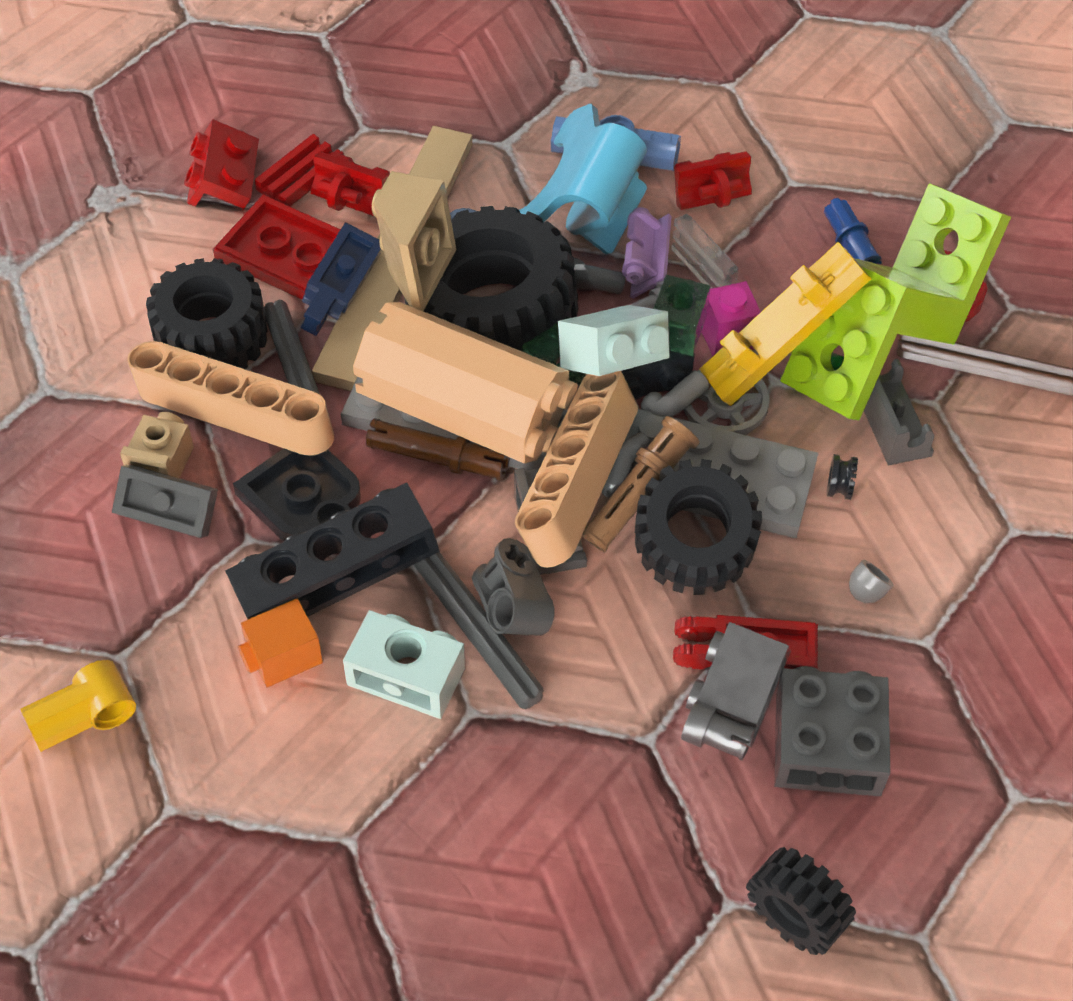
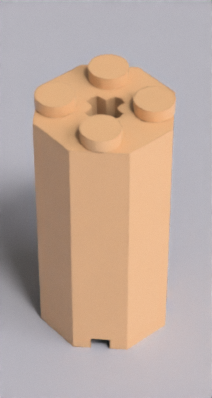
[353,302,578,464]

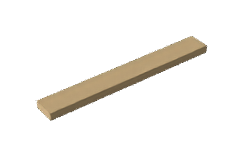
[312,126,473,391]

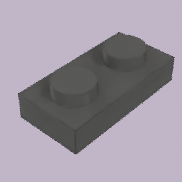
[112,464,218,538]

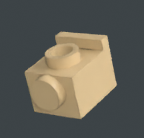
[120,412,194,478]

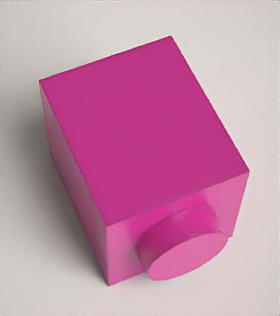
[699,281,761,356]

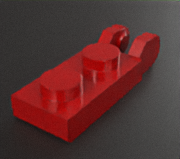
[673,615,818,670]

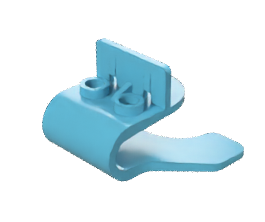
[519,104,647,254]

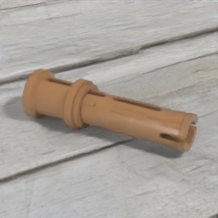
[582,416,700,553]

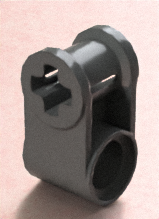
[472,538,554,636]

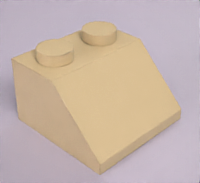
[372,171,456,311]

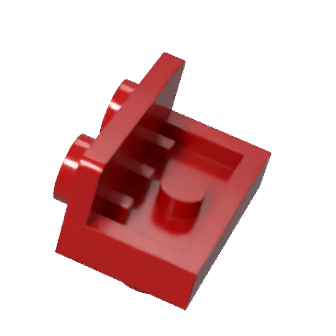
[184,119,259,209]

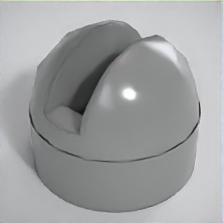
[849,560,893,603]

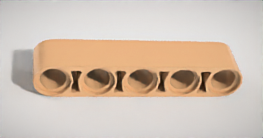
[127,341,334,456]
[515,371,638,567]

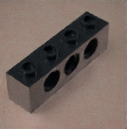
[225,482,440,619]

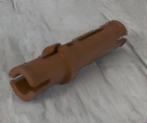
[366,418,510,481]

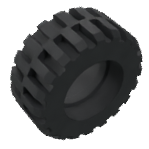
[404,206,579,358]

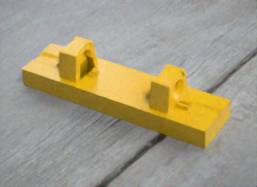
[699,242,871,406]

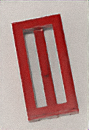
[255,134,344,207]

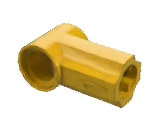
[20,660,136,752]

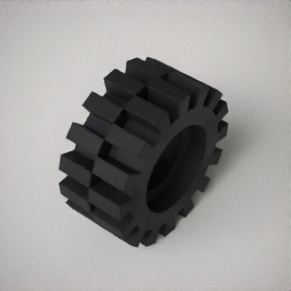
[746,847,856,955]

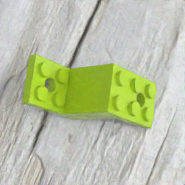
[780,183,1011,420]

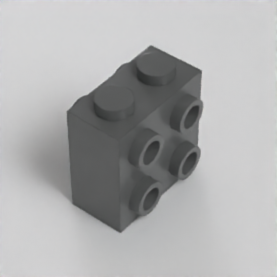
[774,666,890,797]

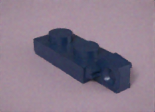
[300,222,382,336]

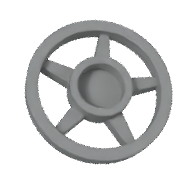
[684,370,770,435]

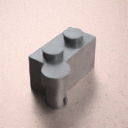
[681,622,791,761]

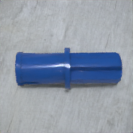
[824,198,882,265]

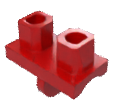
[311,151,390,216]
[674,151,752,210]

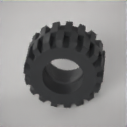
[146,258,268,369]
[635,459,762,595]

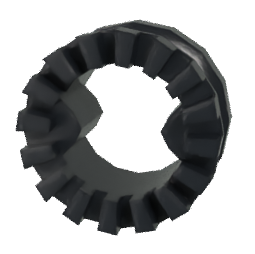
[827,454,858,500]

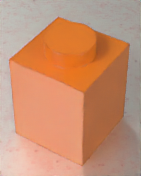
[238,598,323,688]

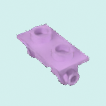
[622,207,672,299]

